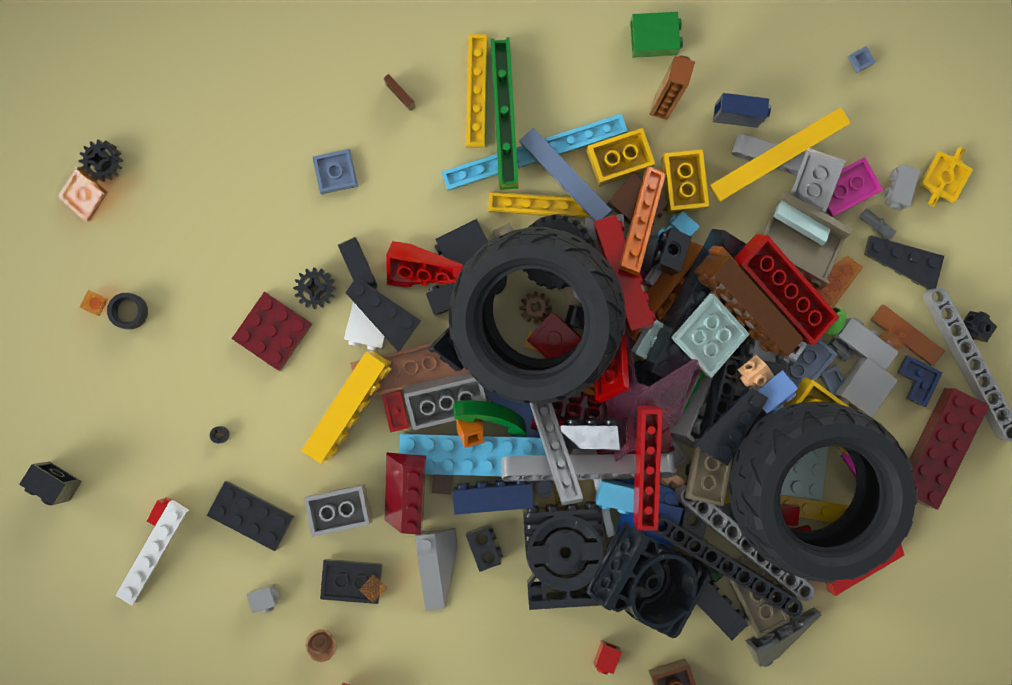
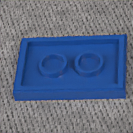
[616,502,683,546]

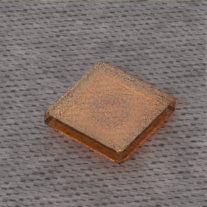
[58,167,108,222]

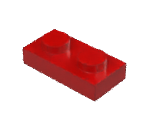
[382,391,410,433]

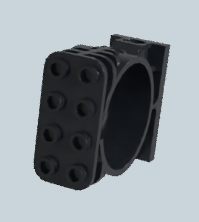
[523,501,604,610]
[586,522,711,638]

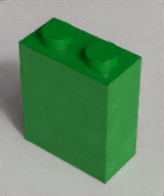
[630,12,683,58]

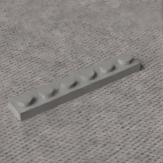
[530,403,583,506]

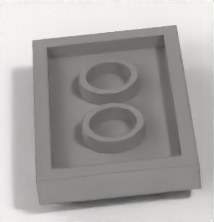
[791,148,846,213]

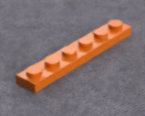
[619,166,666,276]

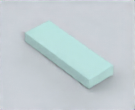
[773,201,831,246]

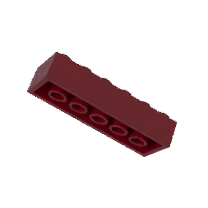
[909,388,989,510]

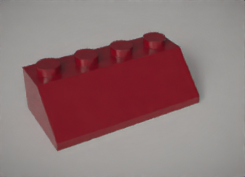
[384,452,426,535]

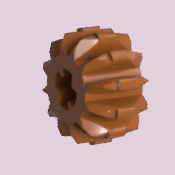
[519,291,552,324]

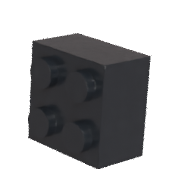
[19,461,82,506]

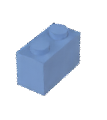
[757,370,798,414]

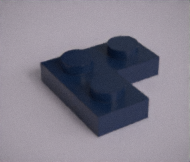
[897,355,943,407]

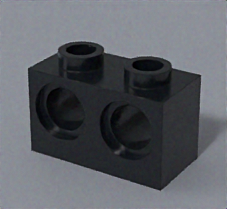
[466,525,504,572]

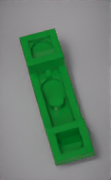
[453,400,527,437]

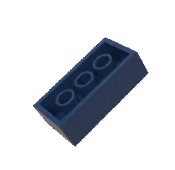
[452,480,534,515]

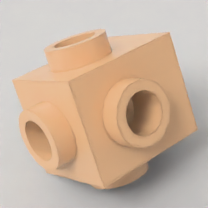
[738,355,774,390]

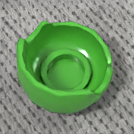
[825,307,847,336]

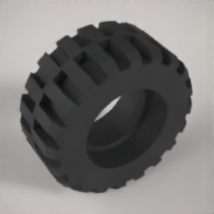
[522,214,593,290]

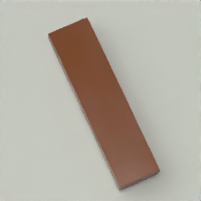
[870,305,945,366]

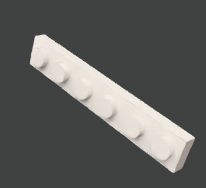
[115,500,189,606]

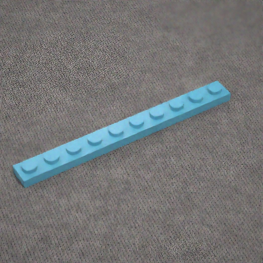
[442,114,628,191]

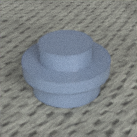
[535,480,554,498]

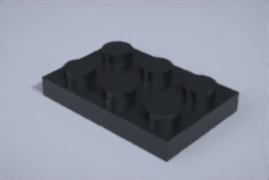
[320,559,382,604]

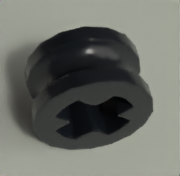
[210,426,229,444]

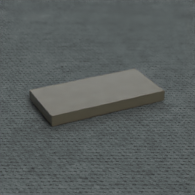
[722,553,791,639]

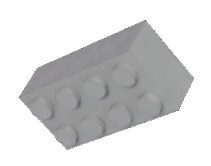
[404,371,487,430]

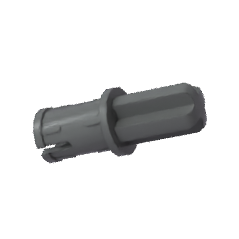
[860,209,897,240]

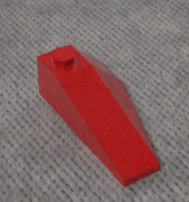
[386,241,463,288]

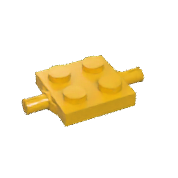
[919,147,973,207]

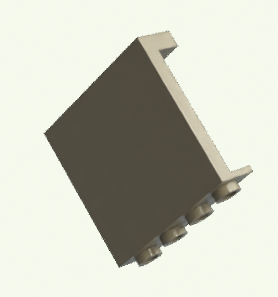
[761,192,853,291]

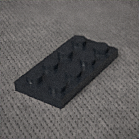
[207,481,294,551]

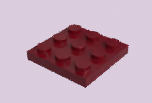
[231,292,312,371]

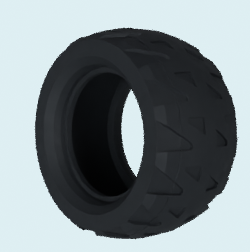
[449,227,626,404]
[728,401,918,583]

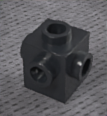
[963,311,997,342]

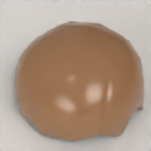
[305,629,337,662]

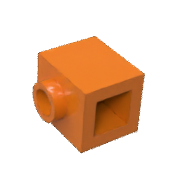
[456,418,484,448]

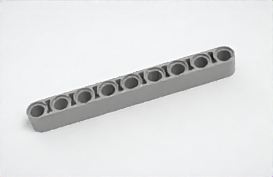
[923,288,1012,442]
[501,453,675,481]
[675,485,815,601]

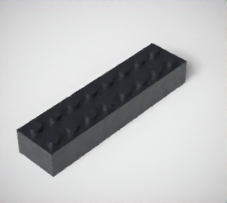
[641,229,746,388]

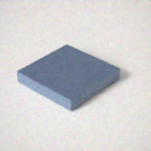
[313,149,358,195]

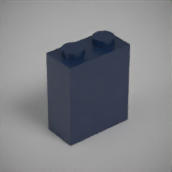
[713,93,771,128]

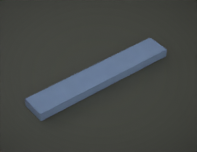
[519,128,612,221]

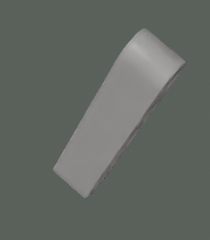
[732,134,805,176]

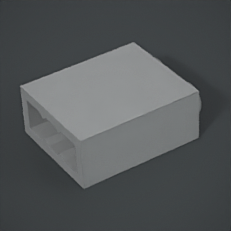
[835,358,898,418]

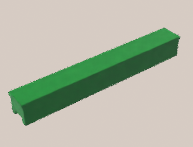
[491,37,519,190]

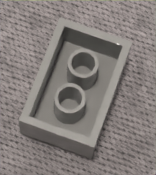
[304,484,372,537]

